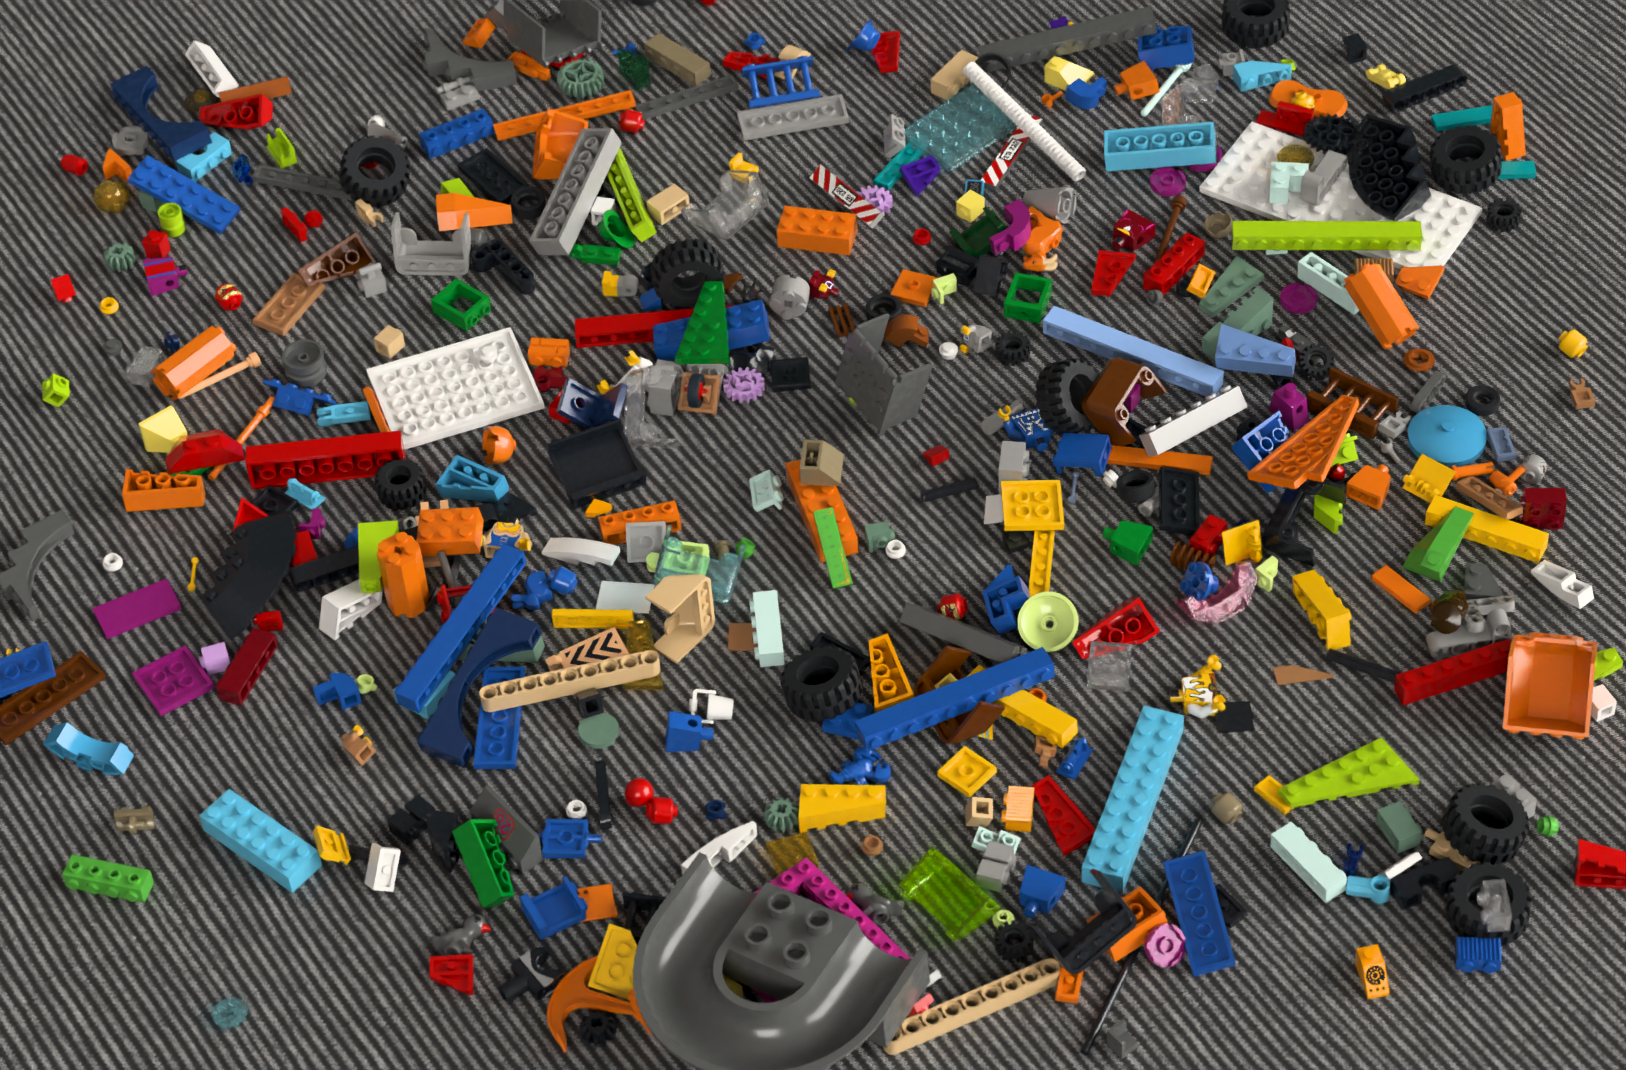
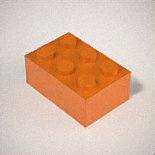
[416,507,484,556]
[1086,886,1168,962]

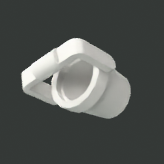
[689,689,733,724]

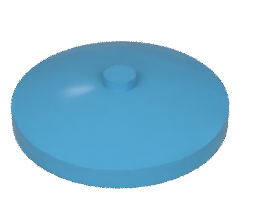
[1407,405,1487,468]

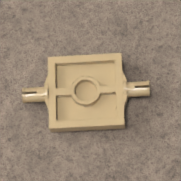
[1424,828,1492,870]

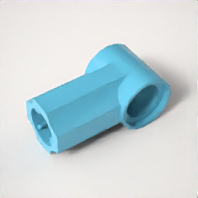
[1346,875,1390,904]

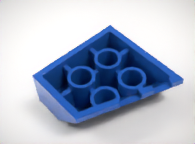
[1138,26,1195,71]
[1231,411,1289,494]

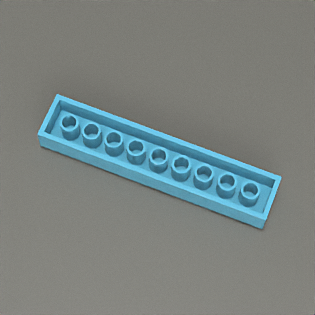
[1082,706,1184,893]

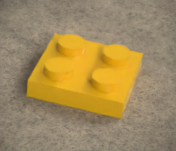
[937,746,997,798]

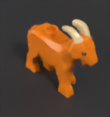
[1021,206,1063,272]

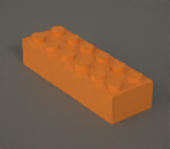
[785,459,858,563]

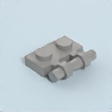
[435,77,480,111]

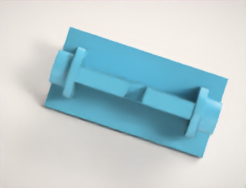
[285,478,326,510]

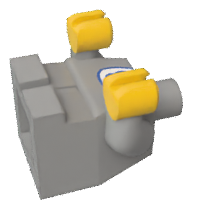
[959,324,992,354]

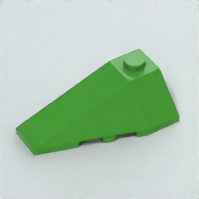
[1403,506,1474,582]

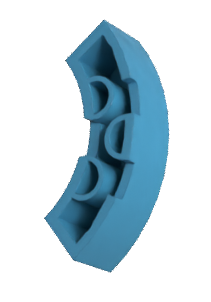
[43,722,134,775]

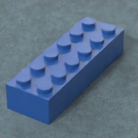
[653,299,770,362]

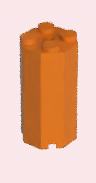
[1344,263,1419,349]
[151,326,236,401]
[377,532,430,618]

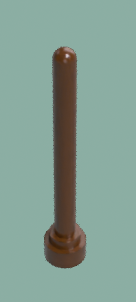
[1155,196,1187,262]

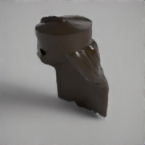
[1430,589,1468,634]

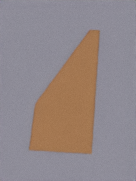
[1273,665,1334,685]

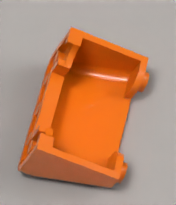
[532,108,588,180]

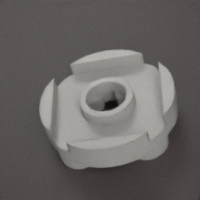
[112,126,149,156]

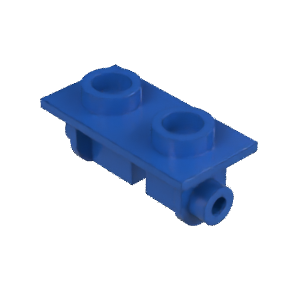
[1056,737,1093,780]

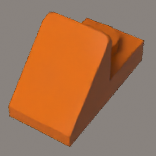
[103,148,132,183]

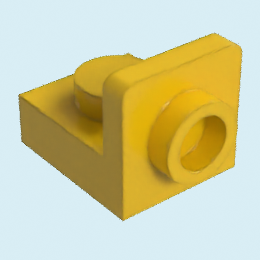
[729,152,759,183]

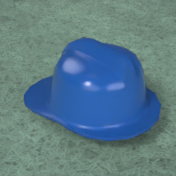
[845,20,881,53]

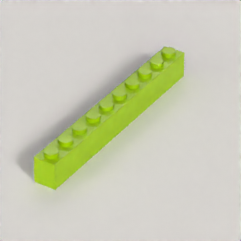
[1231,221,1422,251]

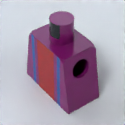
[143,257,188,297]

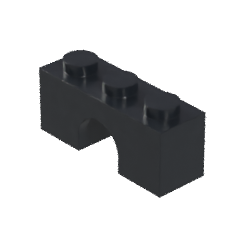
[1390,857,1459,911]

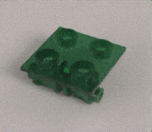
[617,48,651,90]

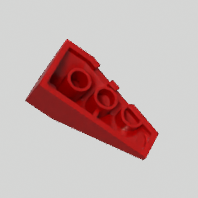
[199,94,273,130]
[1071,596,1160,659]

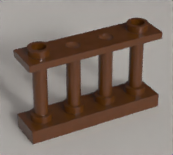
[1307,367,1399,440]

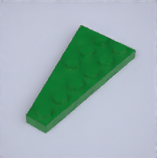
[675,281,730,364]

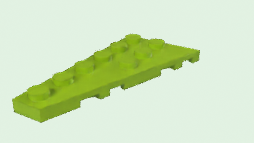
[1278,737,1420,808]

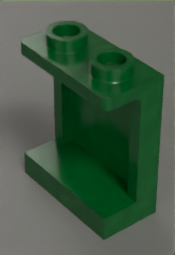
[949,207,1007,258]

